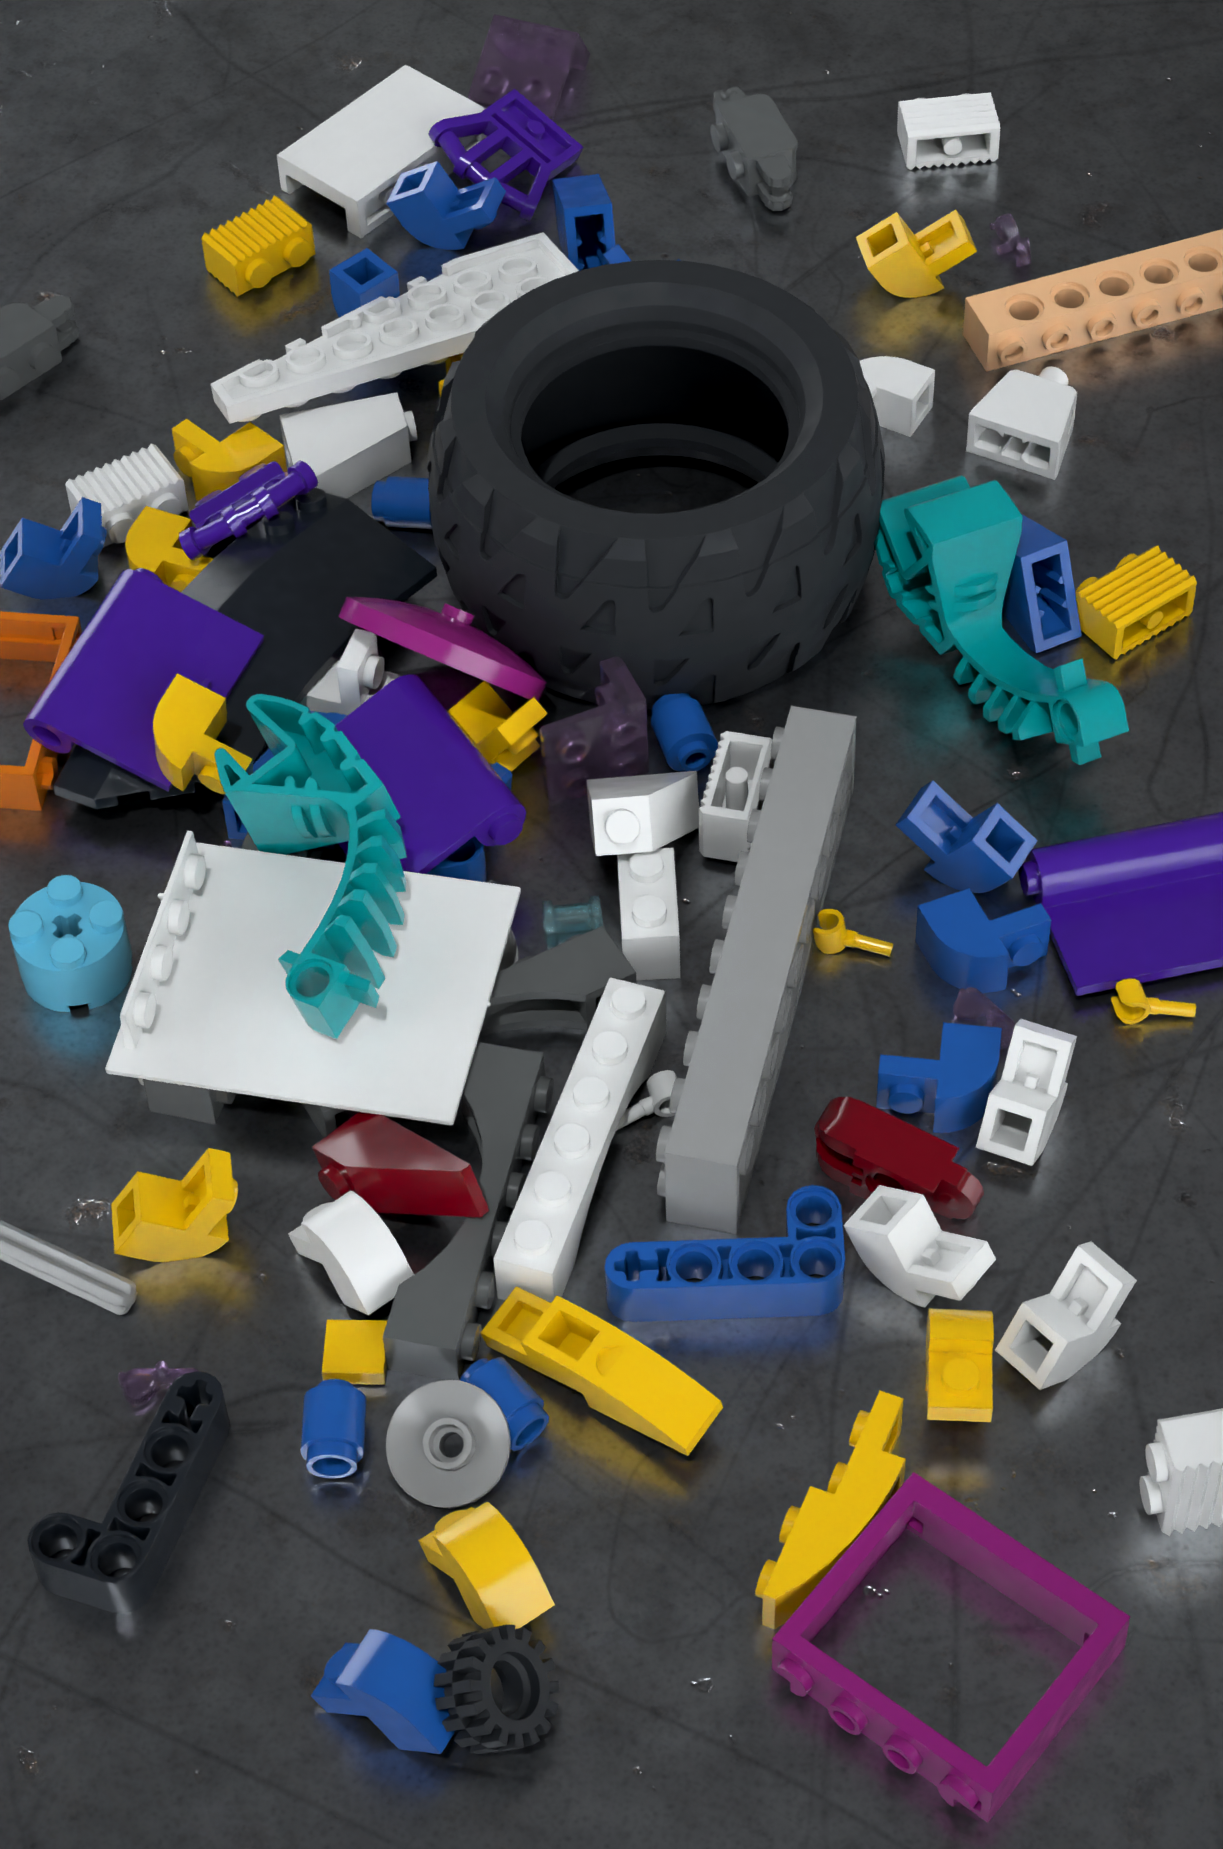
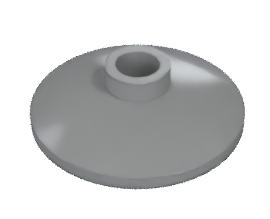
[386,1380,511,1508]

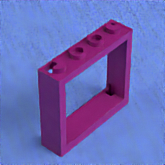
[772,1472,1130,1823]

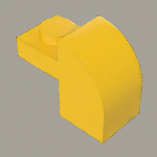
[856,209,977,298]
[172,418,287,501]
[125,506,213,592]
[153,673,253,794]
[447,681,548,772]
[111,1148,238,1263]
[925,1308,994,1422]
[418,1502,555,1629]

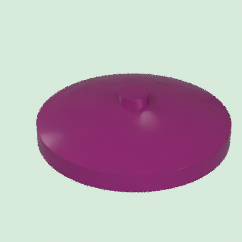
[338,597,547,702]

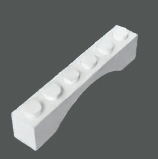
[494,977,666,1303]

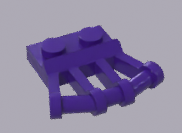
[428,88,584,222]
[179,460,318,560]

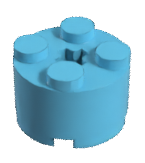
[8,875,132,1012]

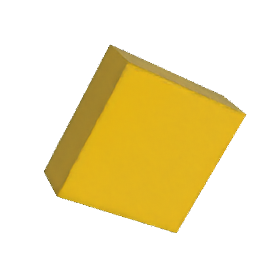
[322,1320,388,1385]

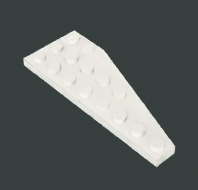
[211,232,579,424]

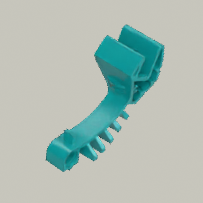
[874,475,1129,765]
[214,694,407,1039]

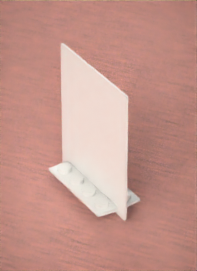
[105,830,521,1125]

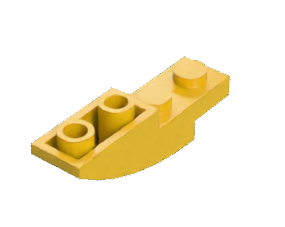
[480,1286,723,1456]
[755,1390,906,1629]

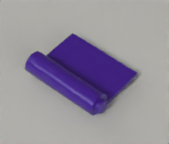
[23,568,264,792]
[335,674,526,874]
[1018,812,1223,996]

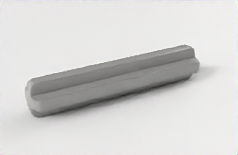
[0,1220,138,1315]

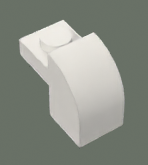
[860,356,935,437]
[301,629,400,715]
[976,1019,1077,1166]
[843,1185,996,1308]
[288,1190,414,1315]
[995,1241,1137,1390]

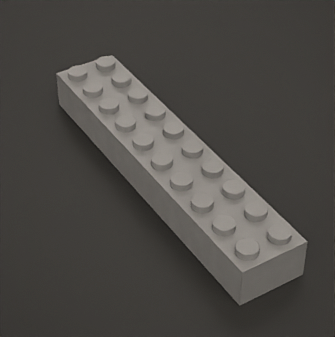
[656,706,857,1234]

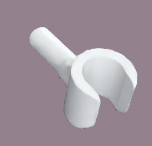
[616,1070,677,1131]

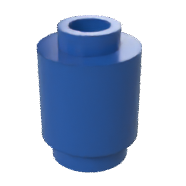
[371,476,433,530]
[651,693,718,772]
[460,1357,549,1451]
[301,1379,367,1479]

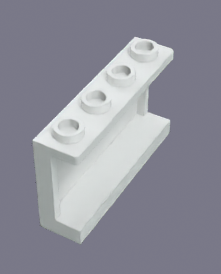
[277,65,487,238]

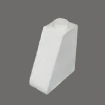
[279,392,417,498]
[586,771,699,856]

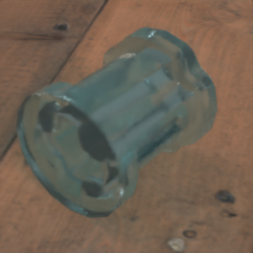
[542,895,603,950]

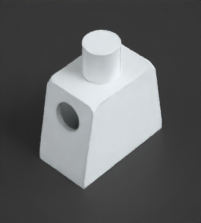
[966,366,1077,480]

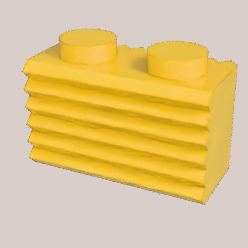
[201,195,316,297]
[1075,546,1197,660]

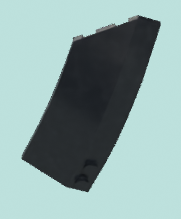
[53,488,437,809]

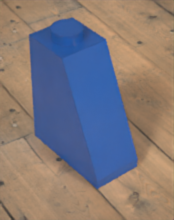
[552,174,616,271]
[1002,514,1082,653]

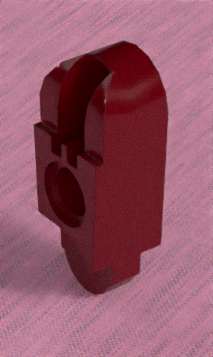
[814,1097,984,1219]

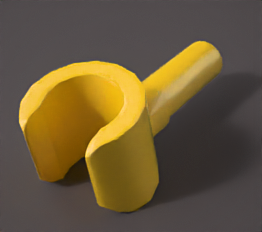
[813,909,894,957]
[1111,978,1196,1025]

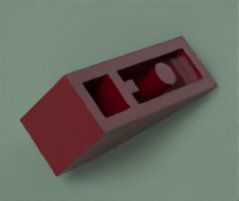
[312,1112,489,1218]

